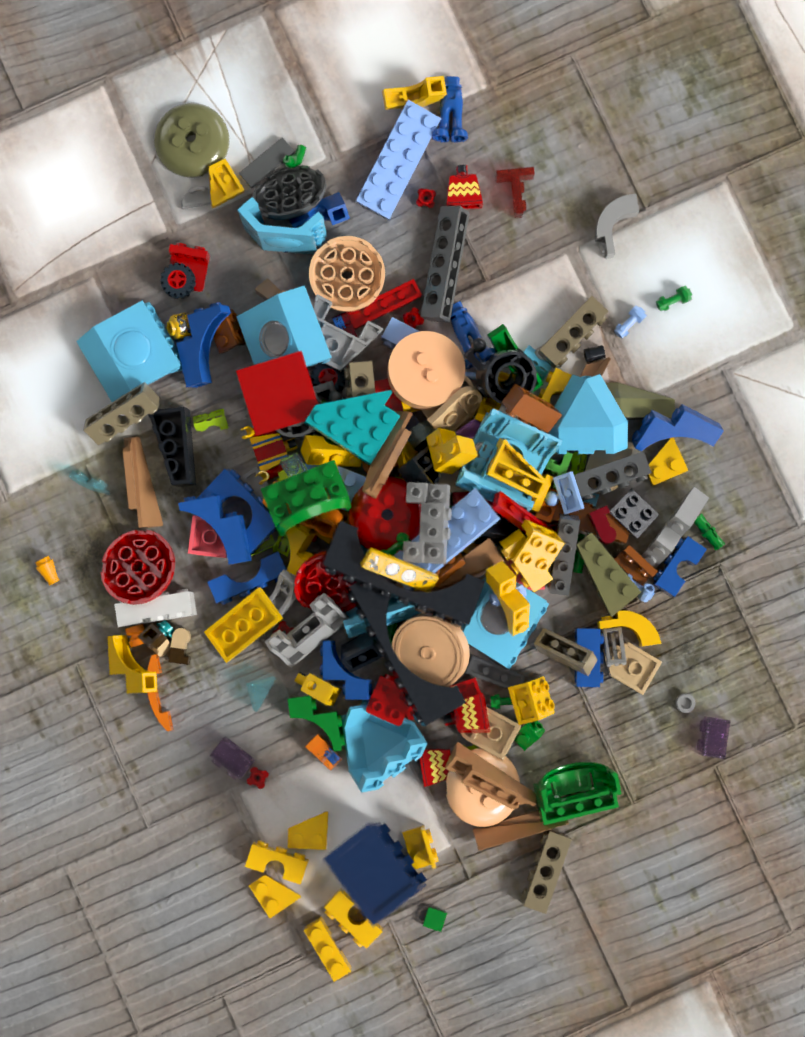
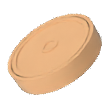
[387,331,465,410]
[392,612,470,687]

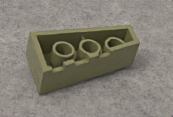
[576,532,641,617]

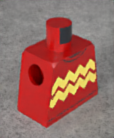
[446,165,483,209]
[443,693,491,733]
[420,748,451,787]

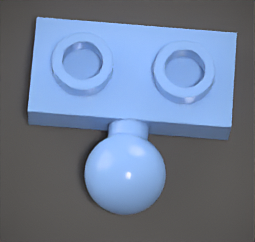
[544,471,584,514]

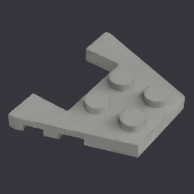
[314,294,383,372]

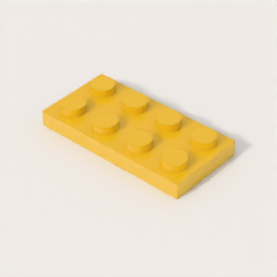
[204,587,283,663]

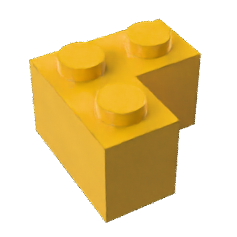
[426,428,477,474]

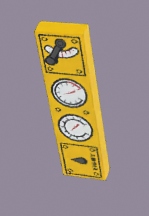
[361,548,439,592]

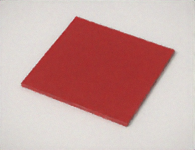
[236,350,318,436]

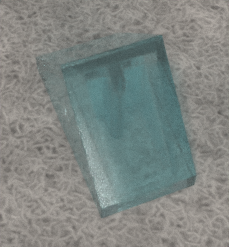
[246,676,277,712]

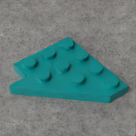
[304,390,400,465]

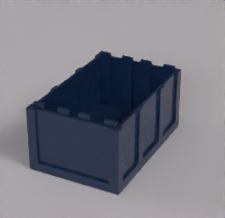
[323,822,427,927]

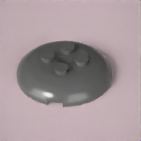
[252,165,326,220]

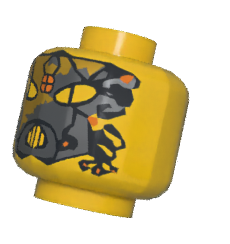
[167,312,192,339]

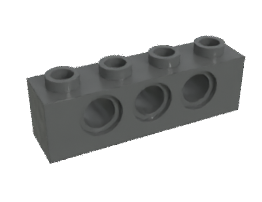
[574,451,651,501]
[548,513,580,596]

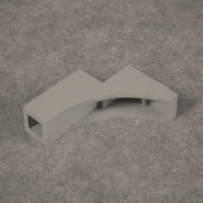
[641,487,709,569]

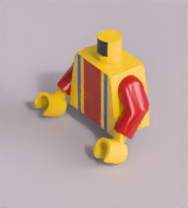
[240,426,298,485]

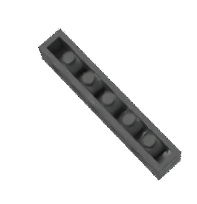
[421,206,470,322]

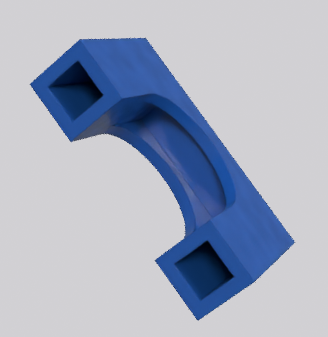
[196,469,276,555]

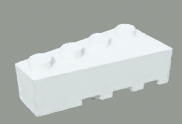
[115,589,197,627]

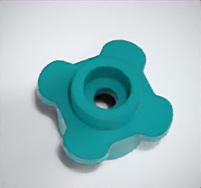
[156,620,174,638]

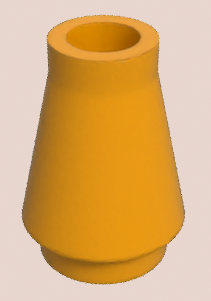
[35,556,59,586]

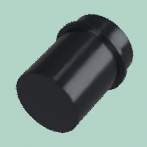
[584,345,606,362]

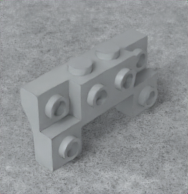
[403,482,452,564]
[265,593,350,668]

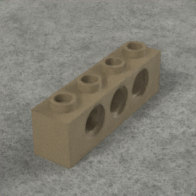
[538,296,608,368]
[344,361,375,399]
[83,382,160,446]
[521,830,572,914]

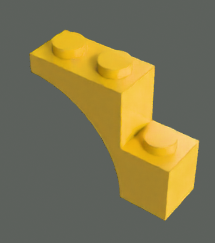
[286,523,316,575]
[486,561,530,636]
[108,635,157,694]

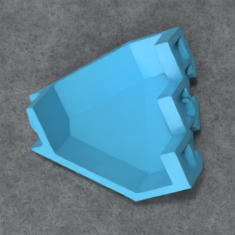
[545,374,628,454]
[341,700,427,793]

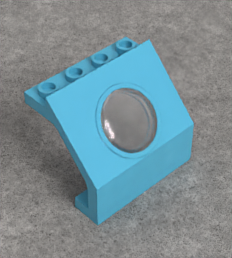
[237,285,332,367]
[461,577,549,670]

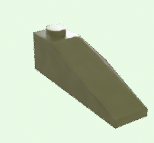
[606,382,675,420]

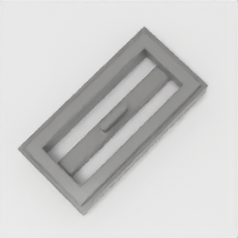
[602,627,627,667]

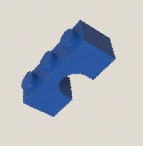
[289,192,350,228]
[653,536,707,597]
[575,628,604,687]

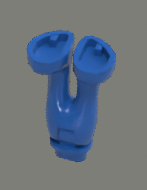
[432,76,468,143]
[451,301,497,369]

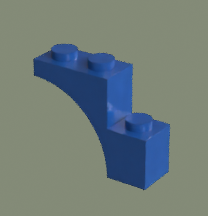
[320,641,372,700]

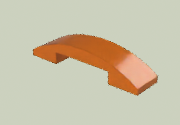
[148,654,174,731]

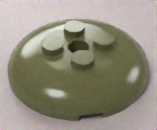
[154,103,230,178]

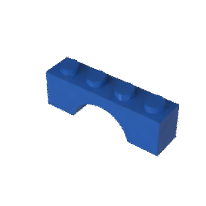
[208,552,287,605]

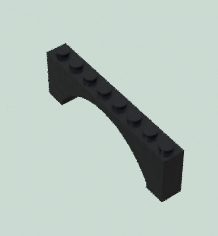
[320,521,485,628]
[346,574,466,726]

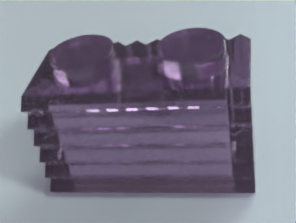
[697,716,731,759]
[210,736,256,780]

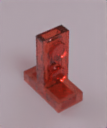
[495,167,535,218]

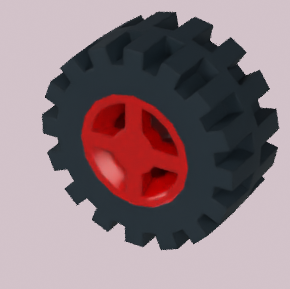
[160,263,196,299]
[311,363,346,396]

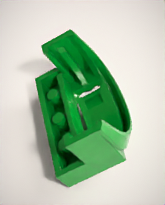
[261,460,351,536]
[533,762,622,825]

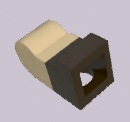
[138,623,171,657]
[168,628,191,665]

